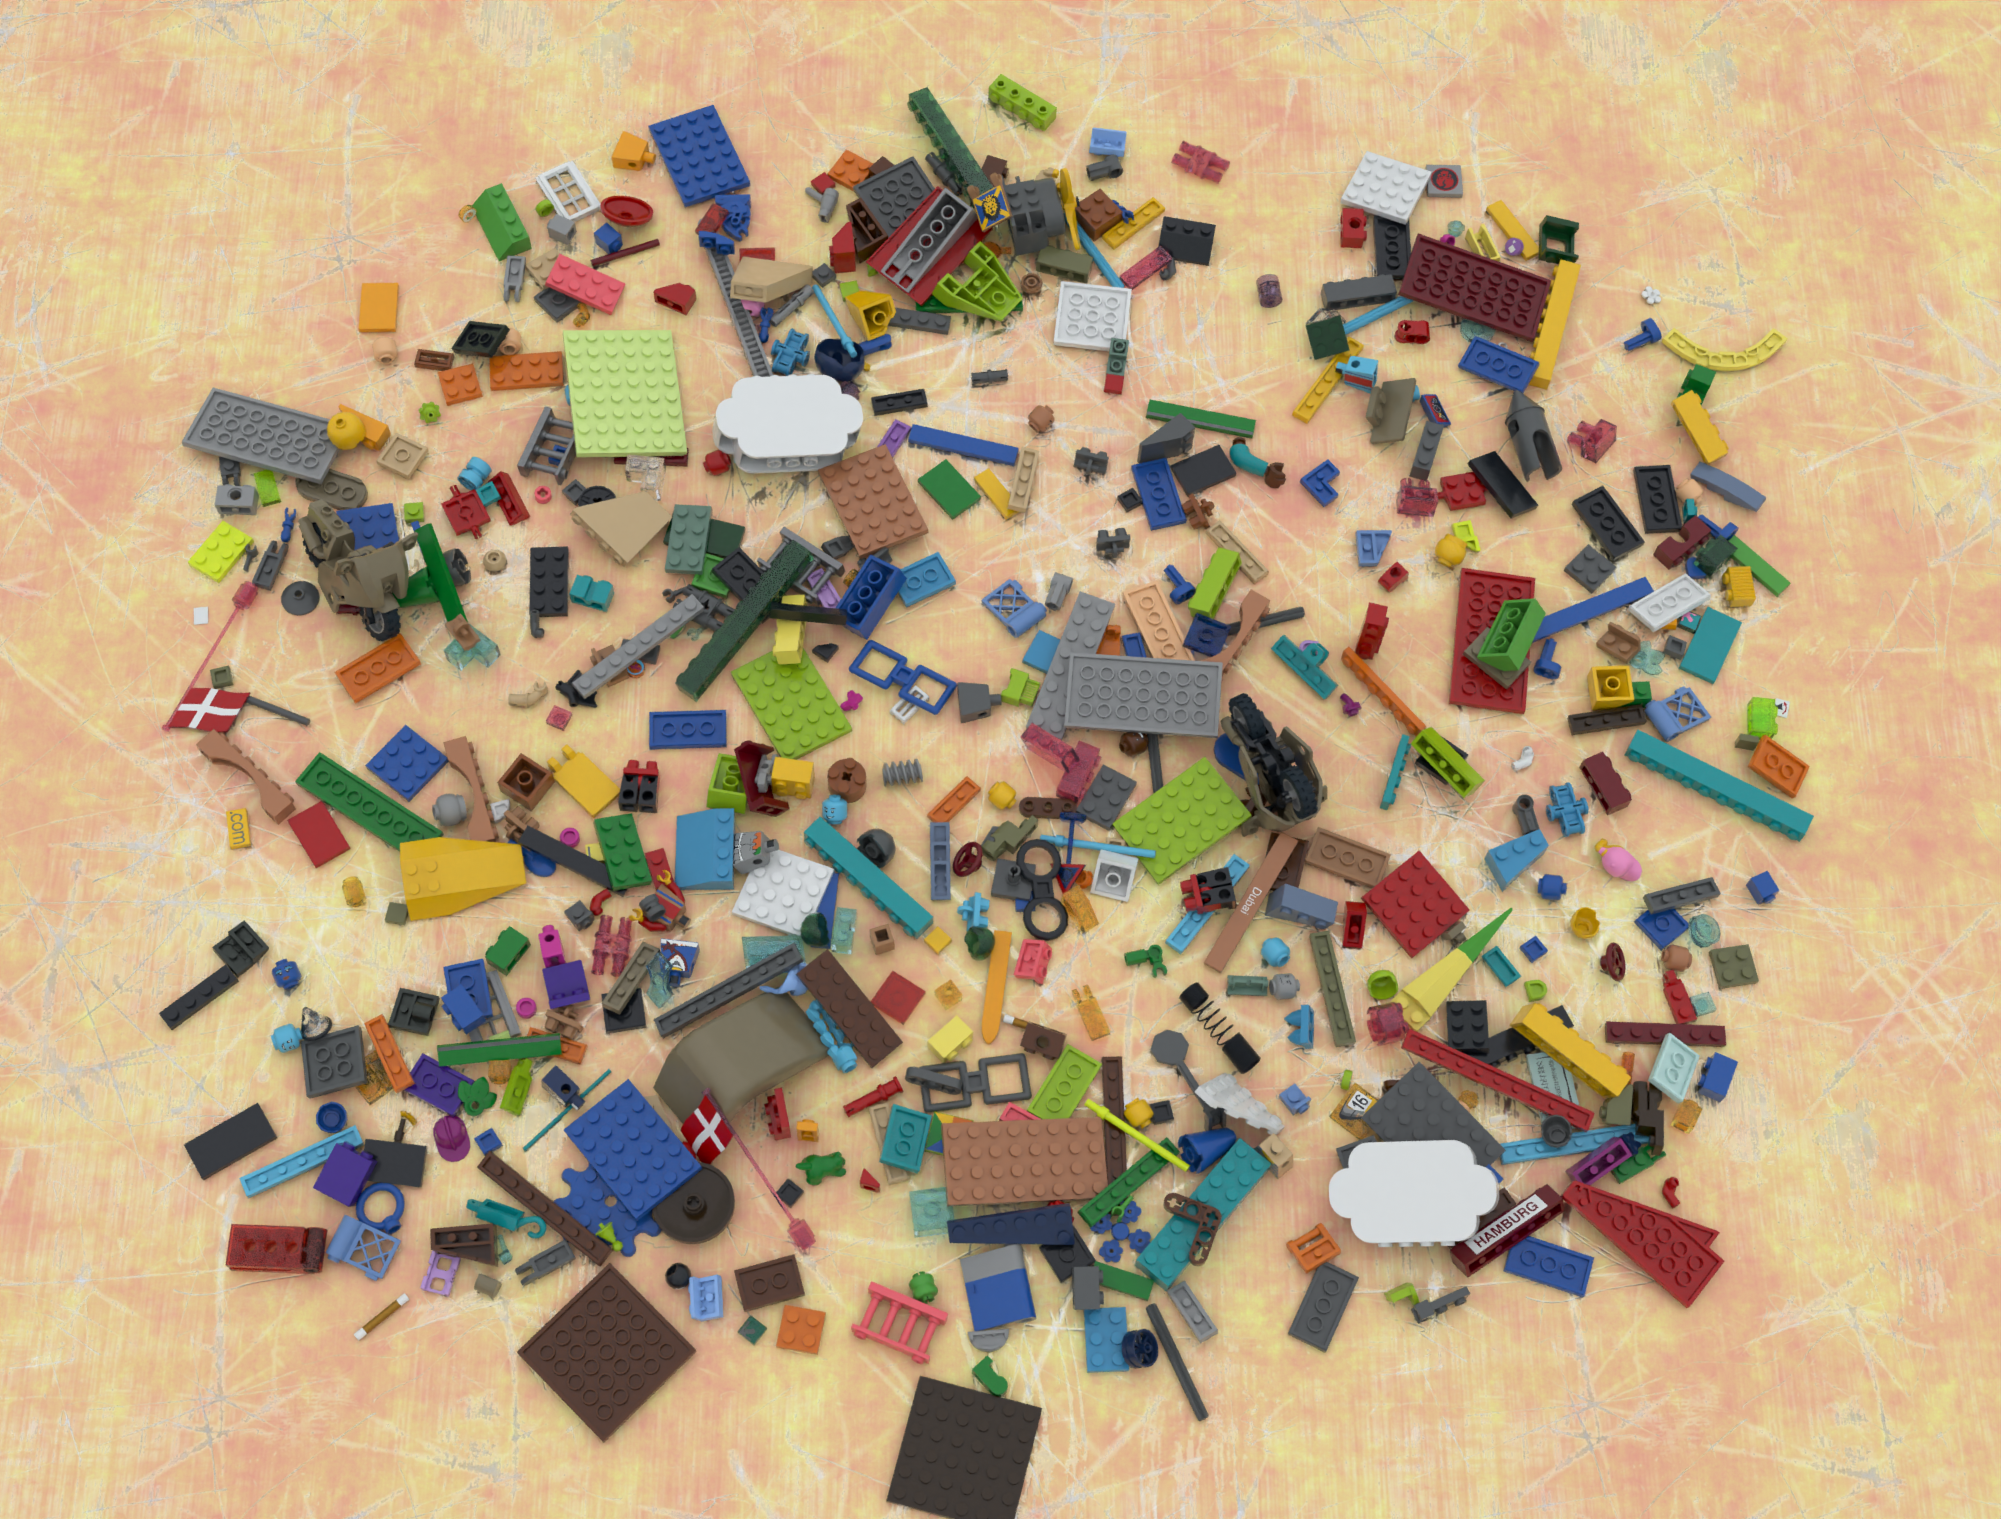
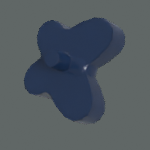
[1618,1132,1641,1157]

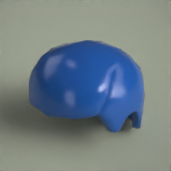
[316,1101,348,1133]

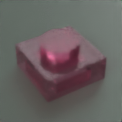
[546,705,572,731]

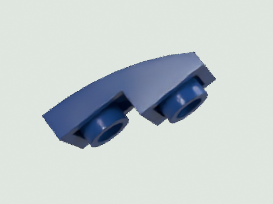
[699,231,735,255]

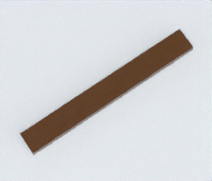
[1101,1056,1129,1216]
[477,1151,614,1266]

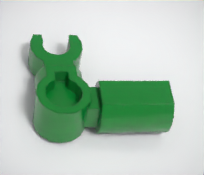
[1124,945,1167,978]

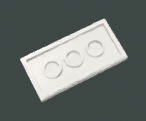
[1628,573,1711,632]

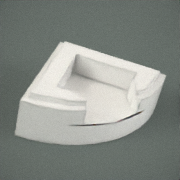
[490,799,510,824]

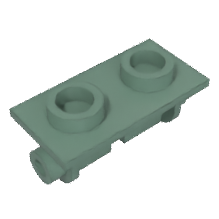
[1227,975,1269,996]

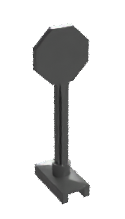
[1151,1030,1226,1131]

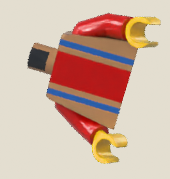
[629,870,691,932]

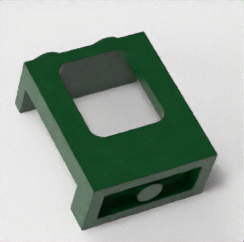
[1539,215,1579,264]

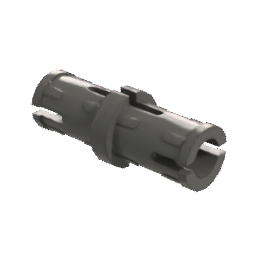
[971,369,1008,384]

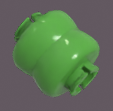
[909,1271,938,1304]

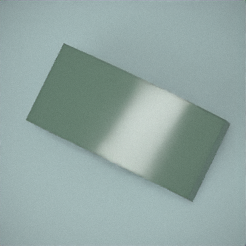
[1106,338,1129,376]

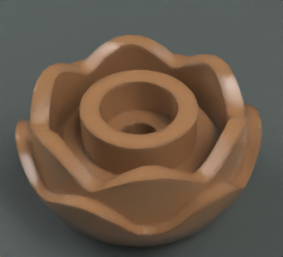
[1020,273,1043,294]

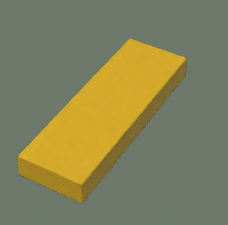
[974,468,1019,520]

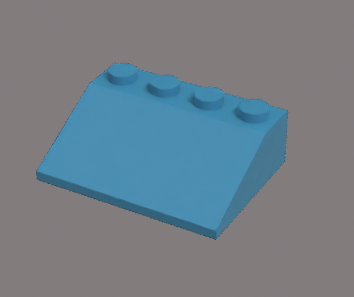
[675,808,735,890]

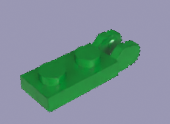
[1611,1145,1666,1184]

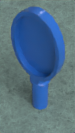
[508,839,556,877]

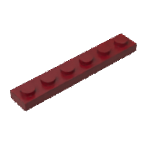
[1605,1021,1726,1047]

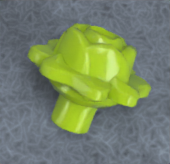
[418,402,441,423]

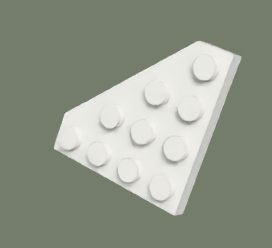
[1195,1073,1285,1135]

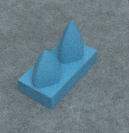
[1284,1005,1314,1049]

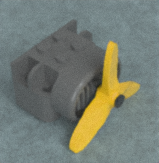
[1002,168,1081,256]

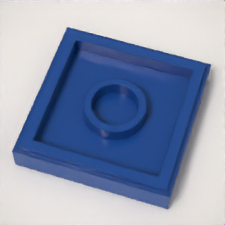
[1634,909,1690,951]

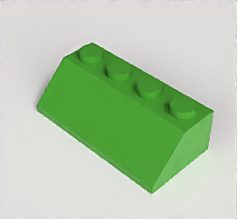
[472,183,532,261]
[1477,598,1546,671]

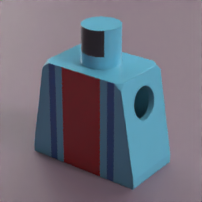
[1335,356,1378,394]

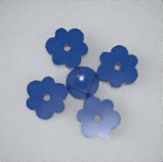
[1090,1201,1151,1262]

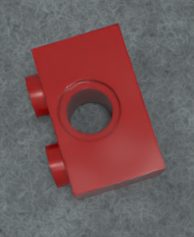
[1340,208,1367,248]

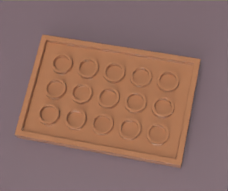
[818,444,929,559]

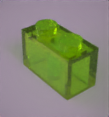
[1747,697,1778,740]

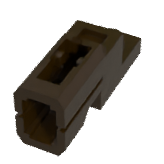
[1631,1081,1664,1156]

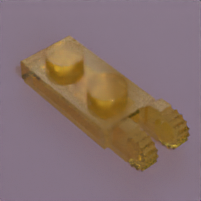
[1072,985,1110,1041]

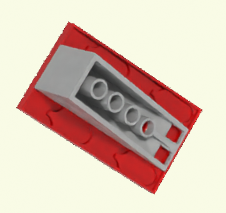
[866,186,993,306]

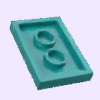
[879,1104,932,1174]

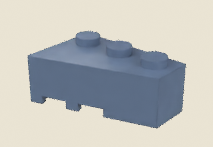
[1265,884,1338,929]

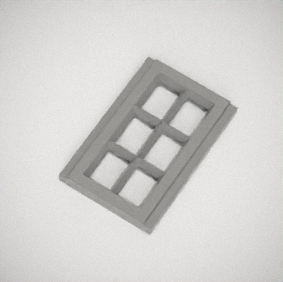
[469,970,521,1042]

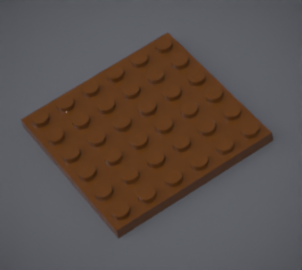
[517,1263,697,1443]

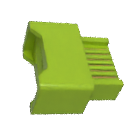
[1001,668,1040,707]

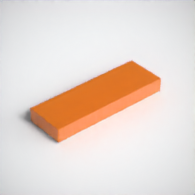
[927,776,981,822]
[527,1027,588,1065]

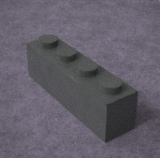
[1321,274,1397,312]

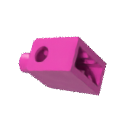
[538,925,566,968]

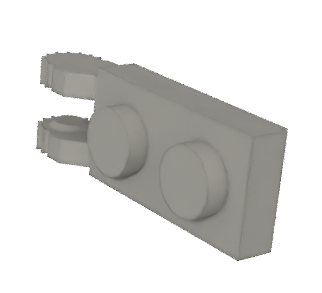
[503,256,526,302]

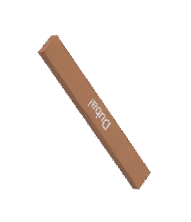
[1204,832,1298,973]

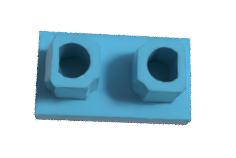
[957,892,990,932]

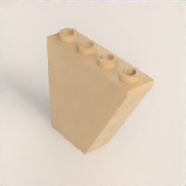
[730,257,813,303]
[570,491,672,566]

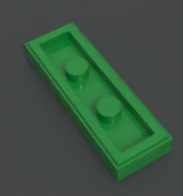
[1094,1261,1154,1301]

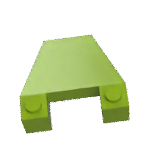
[932,241,1023,322]

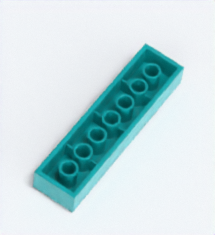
[1135,1138,1271,1292]

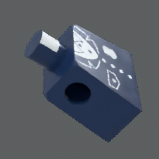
[541,1065,586,1110]

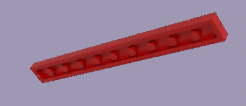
[1401,1029,1595,1132]

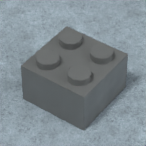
[1072,1265,1104,1310]

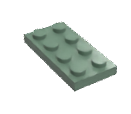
[665,504,712,575]

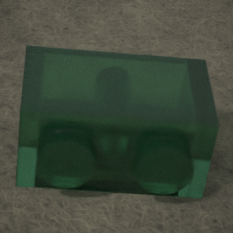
[1693,534,1738,577]

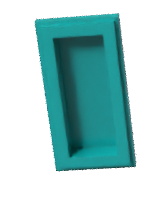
[1481,946,1521,987]

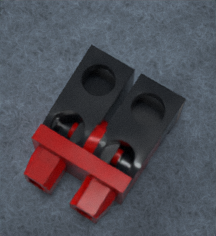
[618,760,660,813]
[1180,867,1236,914]

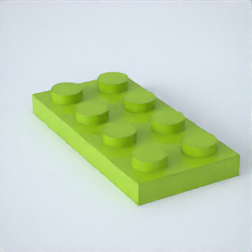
[1027,1044,1102,1119]

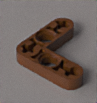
[1163,1193,1222,1266]

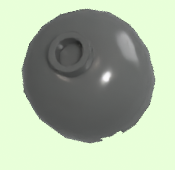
[443,548,471,586]
[857,828,896,868]

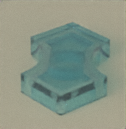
[646,952,674,1008]

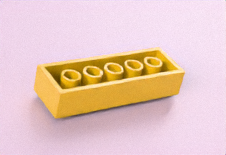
[1510,1003,1631,1099]

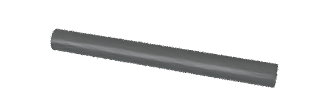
[241,692,310,726]

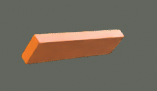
[364,1014,415,1093]

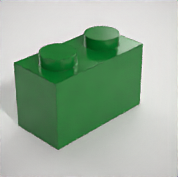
[485,926,531,976]

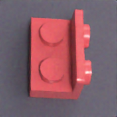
[1014,939,1052,984]

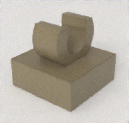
[1441,921,1466,944]

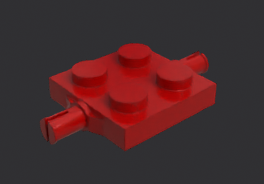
[1432,472,1488,511]
[441,485,491,539]

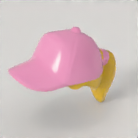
[1595,838,1642,881]

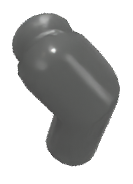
[1159,257,1176,280]
[530,610,544,638]

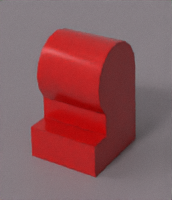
[1378,562,1409,592]

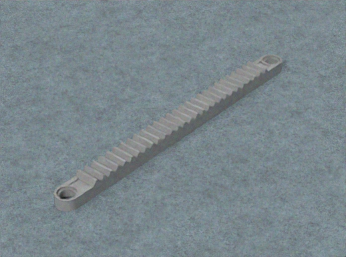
[698,217,773,377]

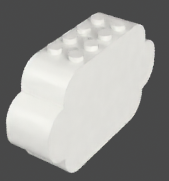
[712,374,863,474]
[1329,1140,1499,1247]

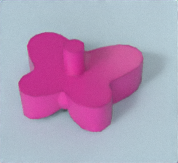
[840,690,863,711]

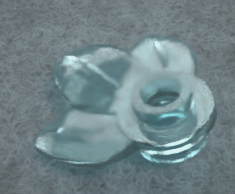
[1630,641,1665,675]

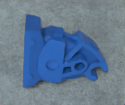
[715,194,751,241]

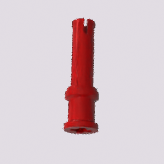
[843,1076,904,1118]

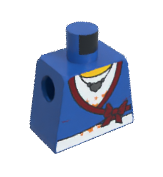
[661,938,700,987]

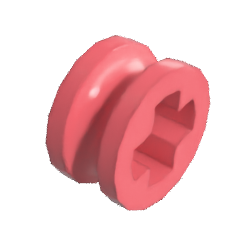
[534,486,552,504]

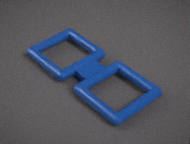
[849,640,957,715]

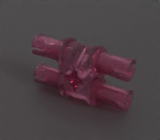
[1171,140,1230,184]
[591,915,633,977]

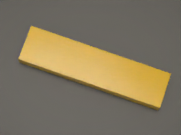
[1102,197,1165,250]
[1486,200,1539,261]

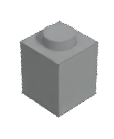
[547,214,577,245]

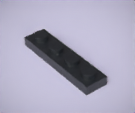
[159,964,239,1030]

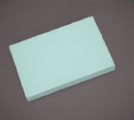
[1648,1033,1700,1104]

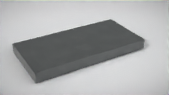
[1288,1262,1359,1353]

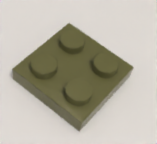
[1709,944,1759,989]

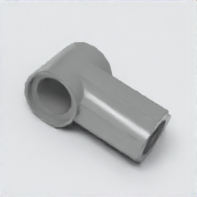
[1045,572,1073,611]

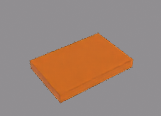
[1747,735,1810,798]

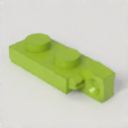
[500,1058,533,1116]

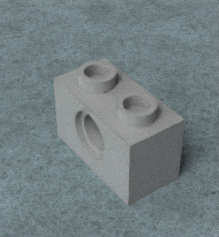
[215,484,259,515]

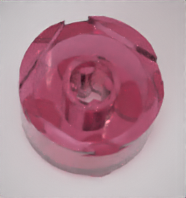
[1367,1002,1409,1046]

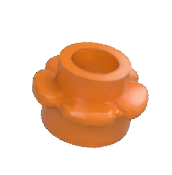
[1075,870,1093,889]

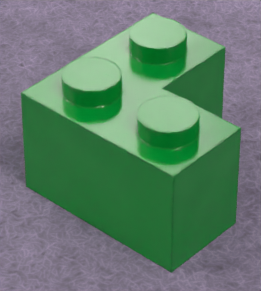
[1677,364,1716,406]

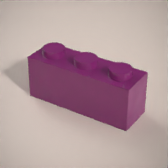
[1565,1137,1632,1185]

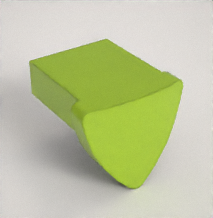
[1384,1283,1419,1306]

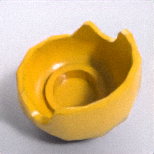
[1570,907,1600,939]

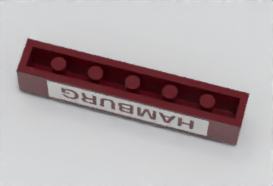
[1450,1184,1565,1278]

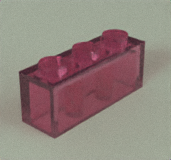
[1020,723,1080,773]
[1056,740,1102,805]

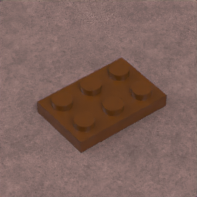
[1265,832,1309,891]
[734,1254,805,1312]

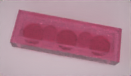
[1120,246,1172,291]

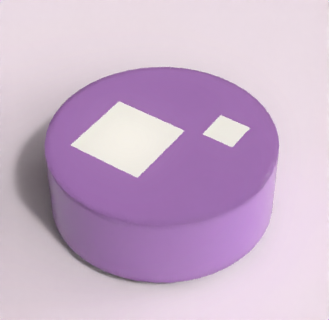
[1505,238,1524,256]

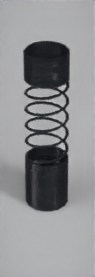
[1179,982,1261,1074]

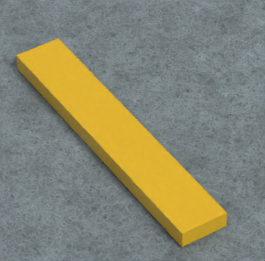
[1292,337,1364,424]

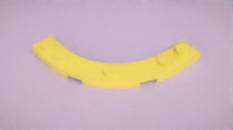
[1662,328,1788,371]

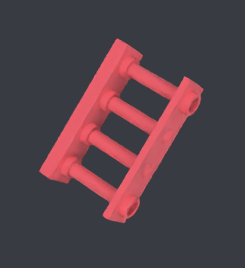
[851,1281,948,1364]

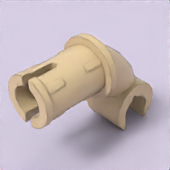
[508,681,548,708]

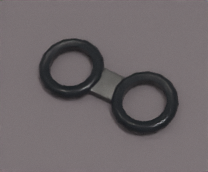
[1016,839,1068,941]

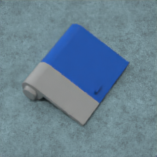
[960,1244,1036,1331]

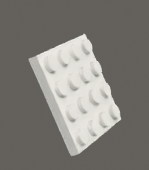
[1341,151,1432,225]
[1053,281,1132,351]
[732,850,835,940]

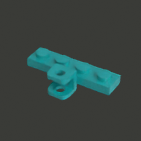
[1271,635,1339,699]

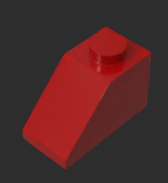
[653,283,696,315]
[1342,901,1367,948]

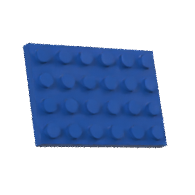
[648,105,750,207]
[564,1079,703,1221]

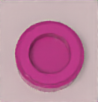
[560,828,580,848]
[516,998,537,1019]

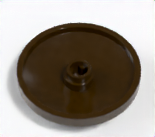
[652,1162,735,1244]

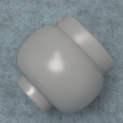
[432,794,467,826]

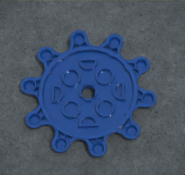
[554,1161,661,1257]

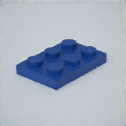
[443,959,494,1025]

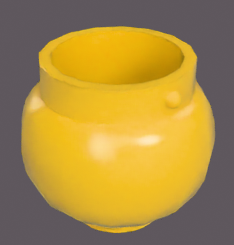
[1435,534,1468,568]

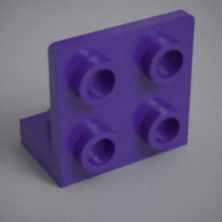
[542,960,590,1009]

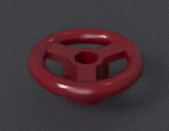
[953,842,983,877]
[1600,942,1626,981]

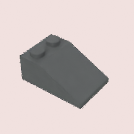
[1137,413,1195,463]

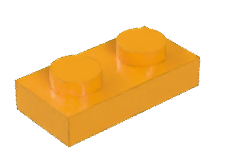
[796,1119,819,1142]

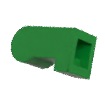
[972,1355,1008,1397]

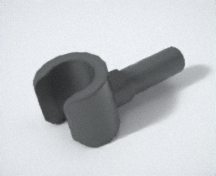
[243,544,258,571]
[662,586,688,603]

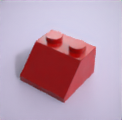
[829,222,856,273]

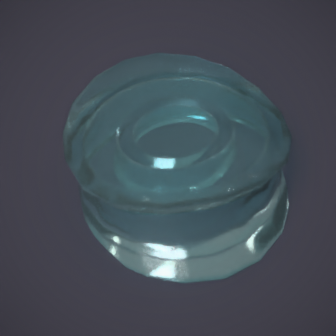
[1688,914,1720,948]

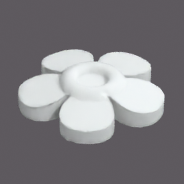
[1641,286,1661,304]

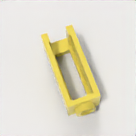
[1465,224,1501,262]

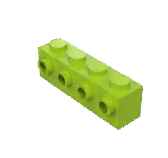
[988,74,1057,131]
[1188,547,1242,622]
[1411,727,1485,798]

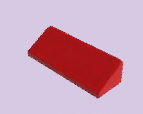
[488,471,530,526]

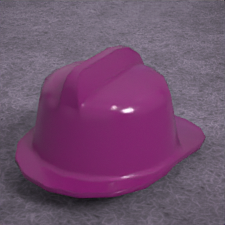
[433,1115,470,1162]

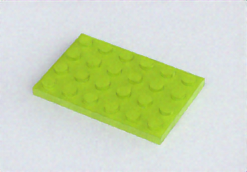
[731,648,852,760]
[1112,757,1252,885]

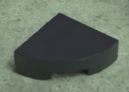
[812,643,839,663]

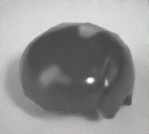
[1541,1115,1572,1148]

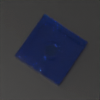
[1183,613,1231,657]

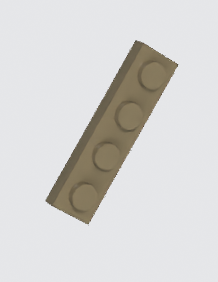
[602,942,660,1015]

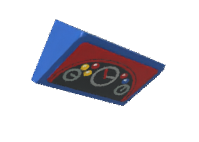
[1420,394,1451,427]

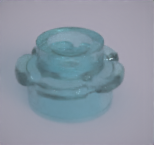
[1448,220,1465,237]

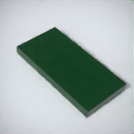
[663,511,745,559]

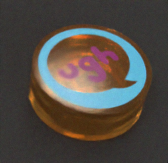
[626,659,645,678]

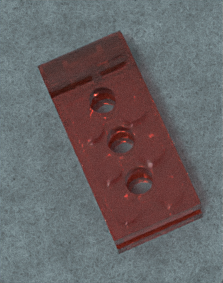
[225,1224,328,1274]

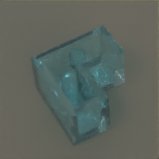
[444,624,501,671]

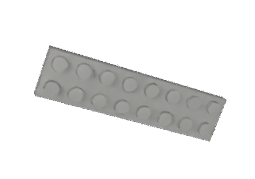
[1026,591,1115,741]

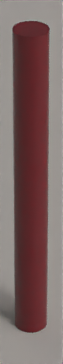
[590,239,660,267]

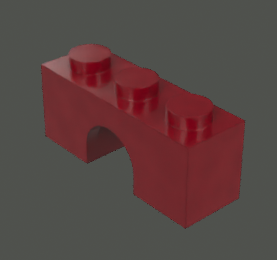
[1653,515,1711,570]

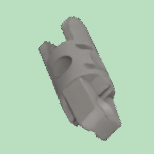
[755,754,779,792]

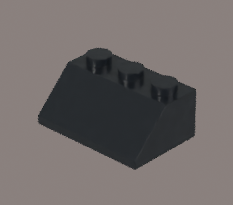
[1157,216,1216,266]

